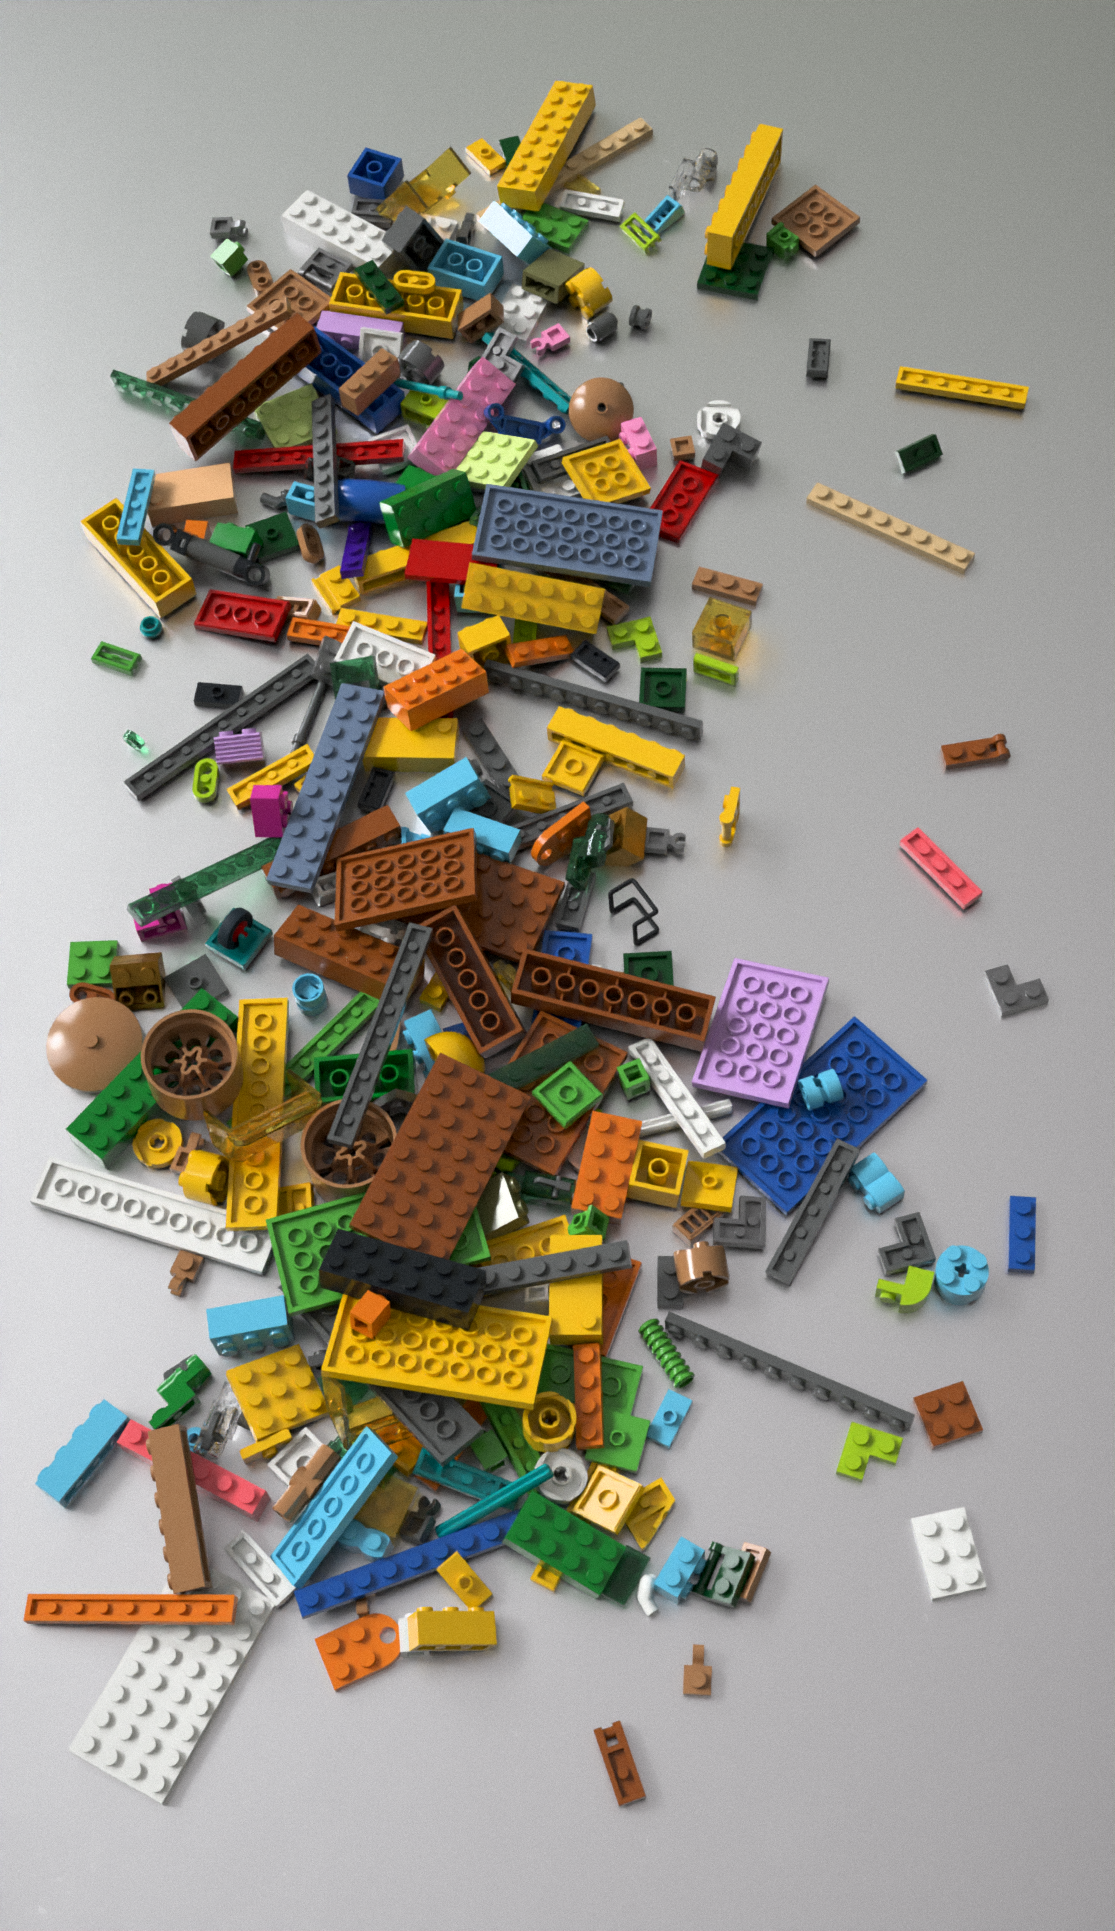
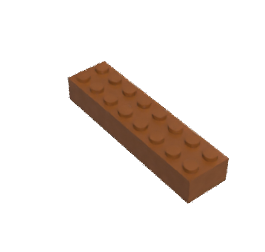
[169,313,322,462]
[511,948,716,1052]

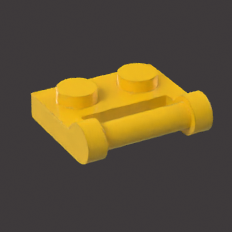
[719,786,740,847]

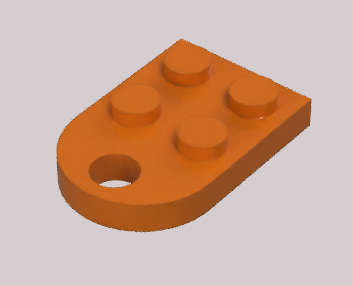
[531,801,594,866]
[315,1613,401,1692]

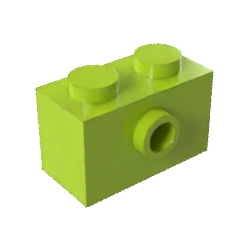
[400,390,448,428]

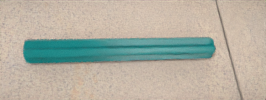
[435,1464,554,1538]

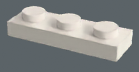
[559,189,625,222]
[224,1530,298,1608]

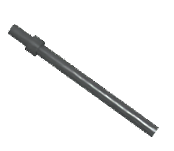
[289,680,327,754]

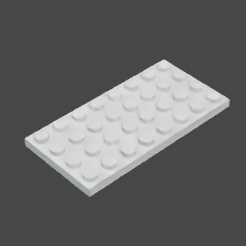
[68,1566,276,1805]

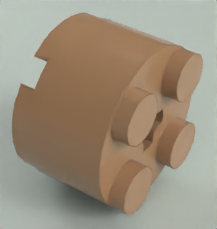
[673,1241,730,1294]

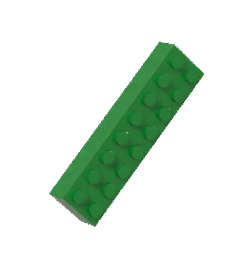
[65,988,238,1169]

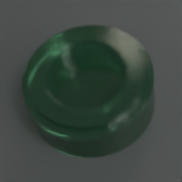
[122,729,145,750]

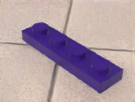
[340,522,372,579]

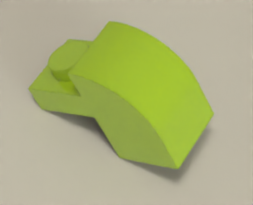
[875,1266,935,1314]

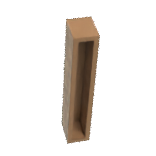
[146,1424,213,1594]

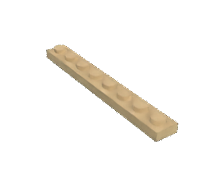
[806,482,975,574]

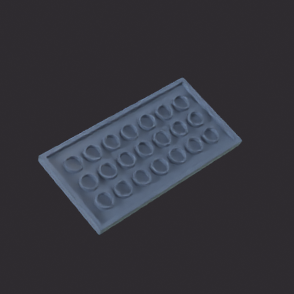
[472,484,663,587]

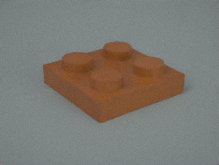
[913,1381,983,1450]

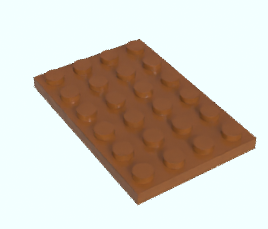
[334,828,478,931]
[396,853,565,964]
[498,1010,628,1179]

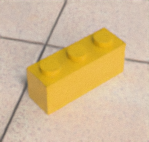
[407,1607,497,1651]

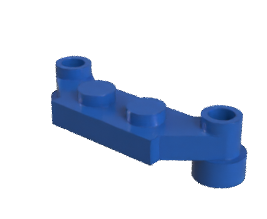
[484,403,566,445]

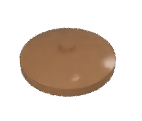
[46,997,144,1094]

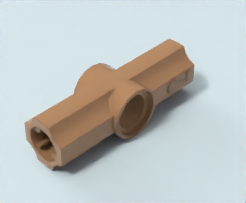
[272,1444,341,1523]

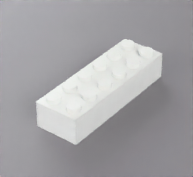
[281,190,401,278]

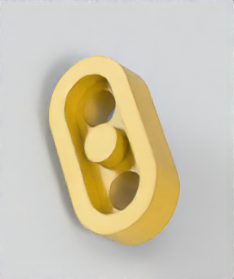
[393,270,436,295]

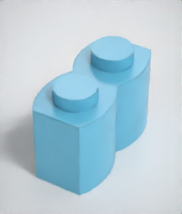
[848,1152,905,1214]
[337,1519,394,1562]

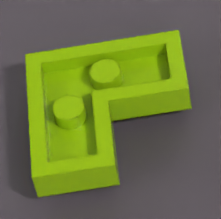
[607,616,662,663]
[836,1422,903,1483]

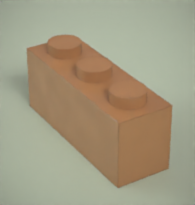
[339,348,401,416]

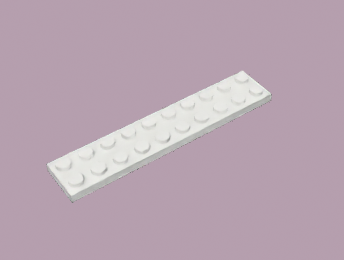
[30,1157,273,1275]

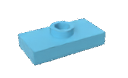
[647,1389,693,1449]

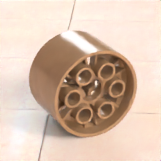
[141,1009,244,1121]
[301,1099,397,1203]

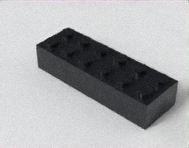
[319,1229,487,1331]

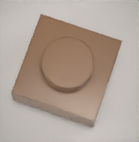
[670,436,695,461]

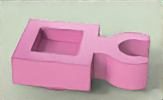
[530,323,570,356]

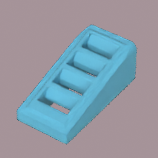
[640,195,685,235]

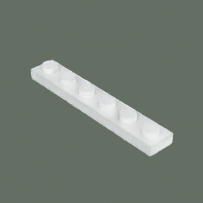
[628,1038,726,1159]

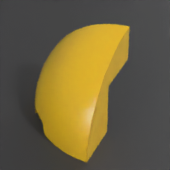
[424,1031,485,1073]

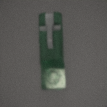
[565,813,615,891]
[503,1171,576,1208]

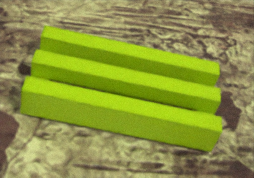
[620,212,662,254]
[693,653,739,686]

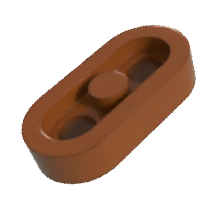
[69,982,116,1003]

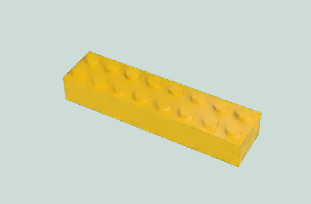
[497,81,596,211]
[704,124,783,270]

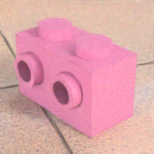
[619,417,657,471]

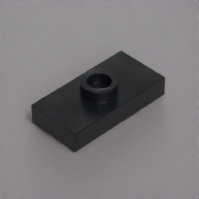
[570,640,620,683]
[193,682,243,708]
[357,766,396,812]

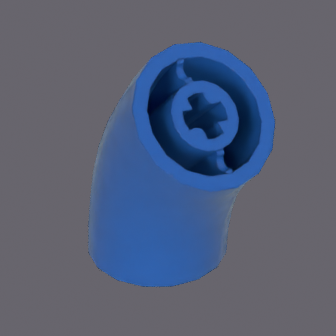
[338,479,405,524]

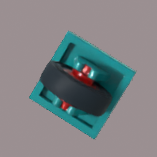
[205,907,273,970]

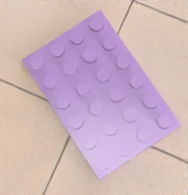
[692,958,829,1108]

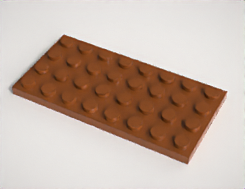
[349,1053,531,1260]

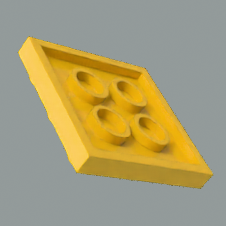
[562,439,651,504]
[226,1344,330,1442]

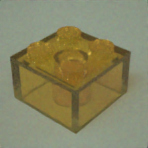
[692,597,752,662]
[353,1473,420,1539]

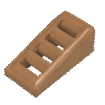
[276,596,321,621]
[672,1208,726,1248]

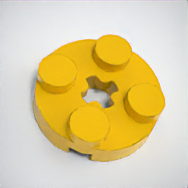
[132,1119,184,1169]

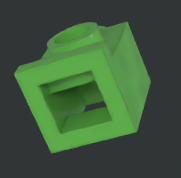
[766,222,799,261]
[617,1058,650,1100]
[568,1205,610,1239]

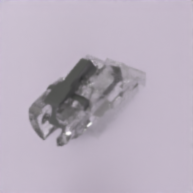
[669,148,718,202]
[193,1381,242,1460]

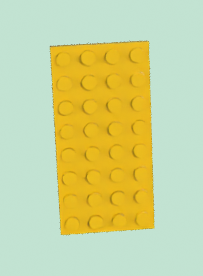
[321,1294,552,1410]

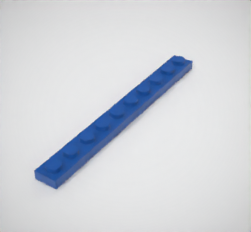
[294,1508,521,1620]

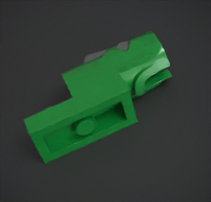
[149,1354,212,1430]

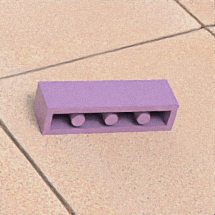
[316,310,406,350]

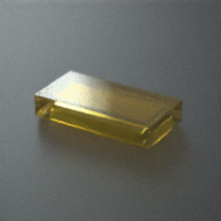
[564,174,601,195]

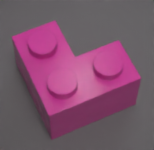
[250,785,293,837]
[131,883,187,942]

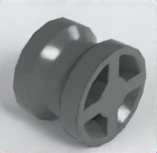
[629,305,652,330]

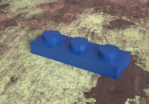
[1008,1196,1036,1274]

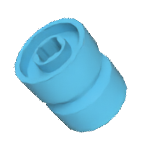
[292,973,328,1017]
[798,1069,844,1111]

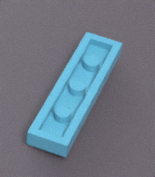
[116,468,156,546]

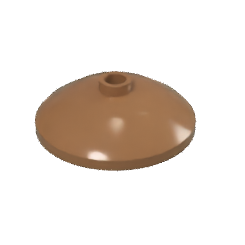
[569,377,634,442]

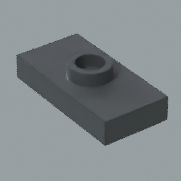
[806,338,831,378]

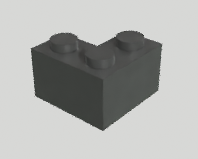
[701,422,762,478]

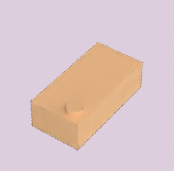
[147,463,238,527]

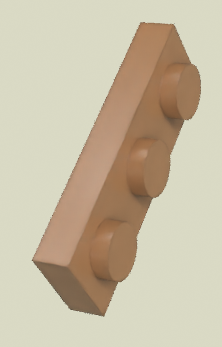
[692,566,763,607]

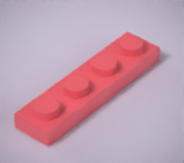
[899,827,983,910]

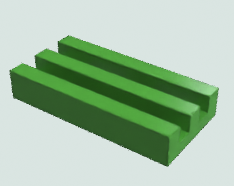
[91,641,142,676]

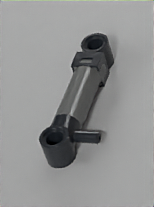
[153,523,270,586]

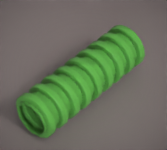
[638,1318,695,1388]

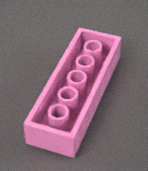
[407,356,516,476]

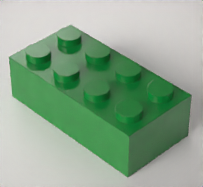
[379,469,478,548]
[314,1049,418,1110]
[501,1490,626,1599]

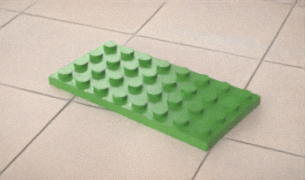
[266,1191,491,1317]

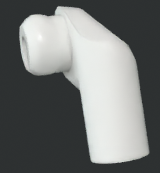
[636,1574,659,1617]

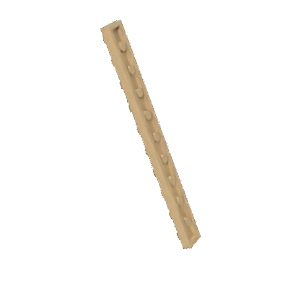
[476,117,653,231]

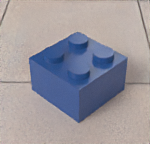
[347,147,404,200]

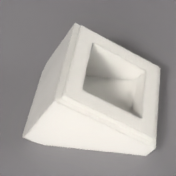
[524,1284,549,1316]

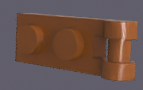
[940,734,1011,770]
[594,1720,646,1807]

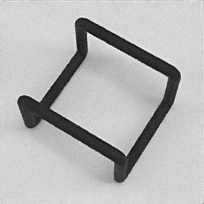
[608,878,659,945]

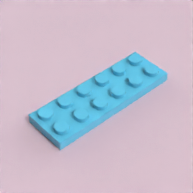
[270,1426,398,1589]

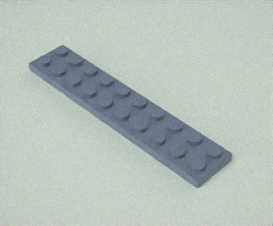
[266,683,385,893]

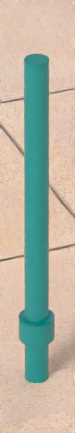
[393,379,463,400]

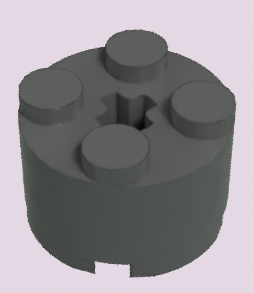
[181,311,225,362]
[398,340,445,385]

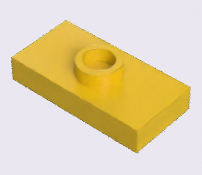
[466,138,506,176]
[239,1428,293,1465]
[436,1551,492,1608]

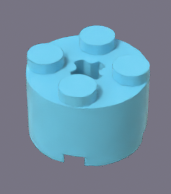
[934,1245,989,1305]

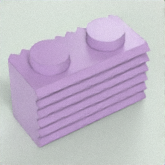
[214,728,265,765]

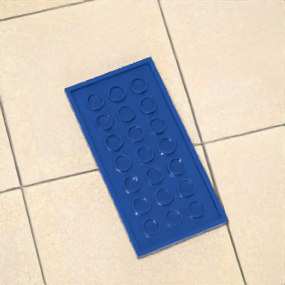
[718,1016,928,1216]

